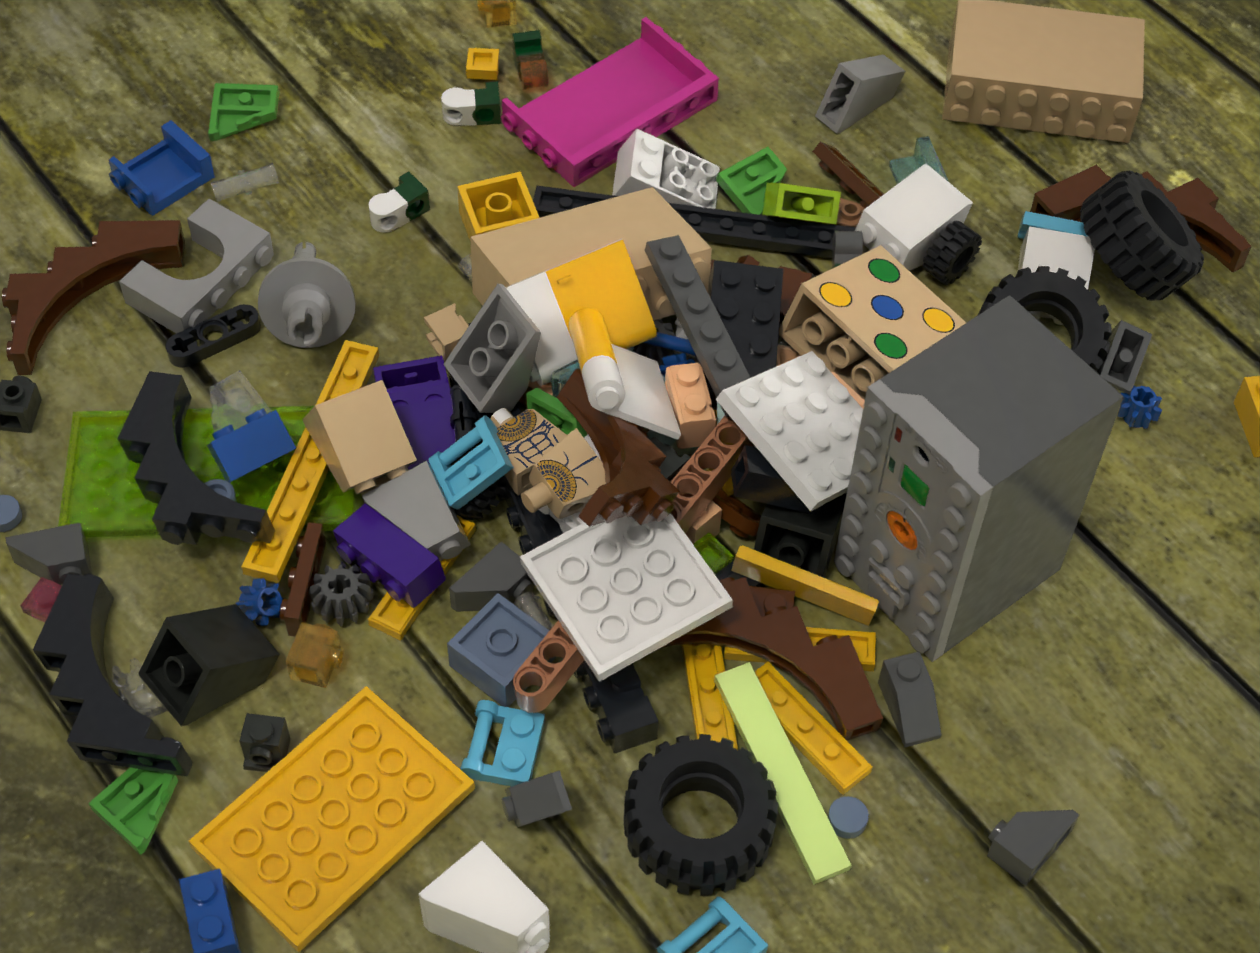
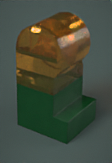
[512,30,548,90]

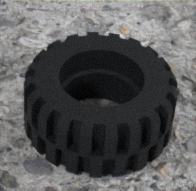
[1080,171,1204,301]
[978,266,1112,372]
[624,734,778,896]

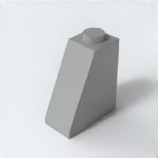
[815,54,906,133]
[362,461,471,561]

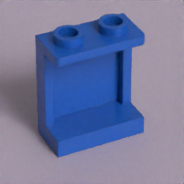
[108,120,215,216]

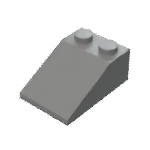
[443,284,541,413]

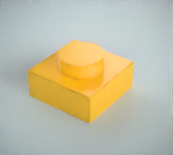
[466,48,500,80]

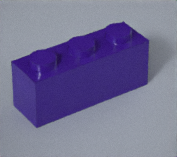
[333,503,446,608]

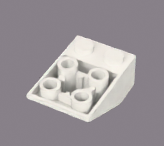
[612,129,720,209]

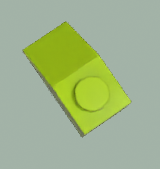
[762,183,841,224]

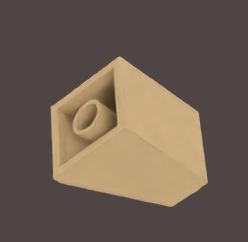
[303,380,417,494]

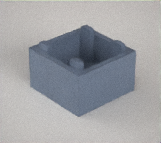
[447,593,556,707]

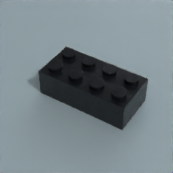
[703,260,783,407]

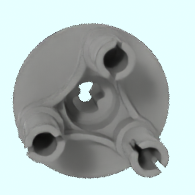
[258,242,355,348]

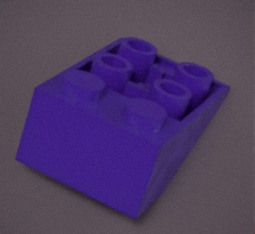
[373,355,455,470]

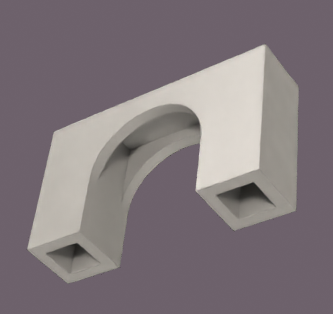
[119,199,274,334]

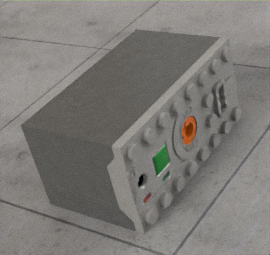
[834,295,1124,662]

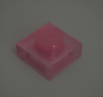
[20,577,62,622]

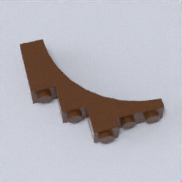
[1030,165,1252,273]
[2,220,185,375]
[557,369,680,527]
[661,577,883,740]

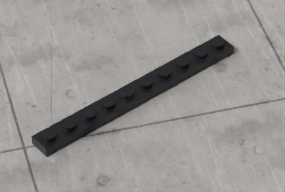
[533,185,856,258]

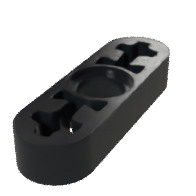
[166,304,261,368]

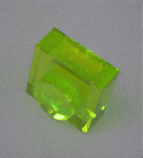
[693,532,734,574]

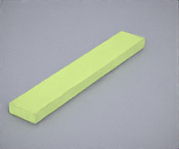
[714,662,852,885]

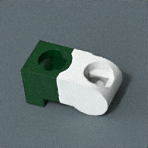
[441,81,501,126]
[369,171,430,233]

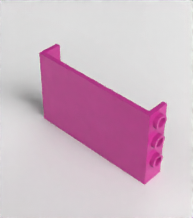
[501,17,719,187]

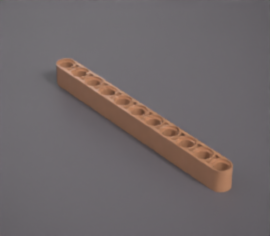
[513,416,755,713]

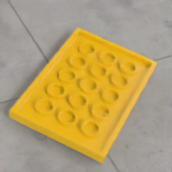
[189,686,475,953]

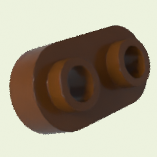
[712,488,761,538]

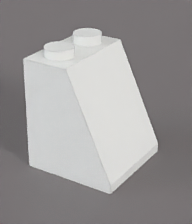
[855,164,973,271]
[1018,226,1095,325]
[419,841,550,953]

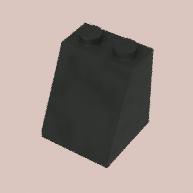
[754,496,846,578]
[138,604,280,726]

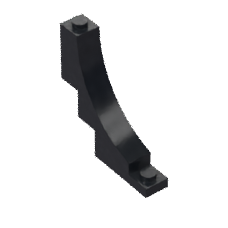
[33,574,193,777]

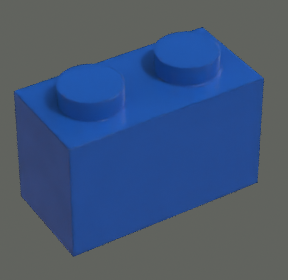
[207,408,296,483]
[179,868,241,953]

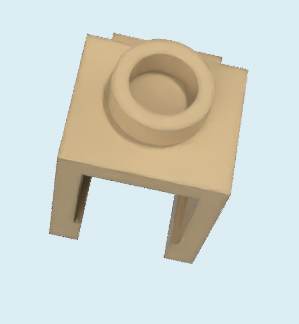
[424,303,469,362]

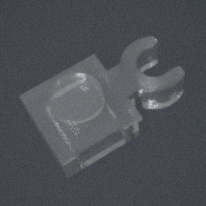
[112,658,168,718]

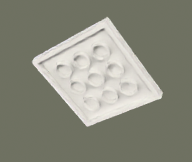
[716,351,863,511]
[520,513,733,682]

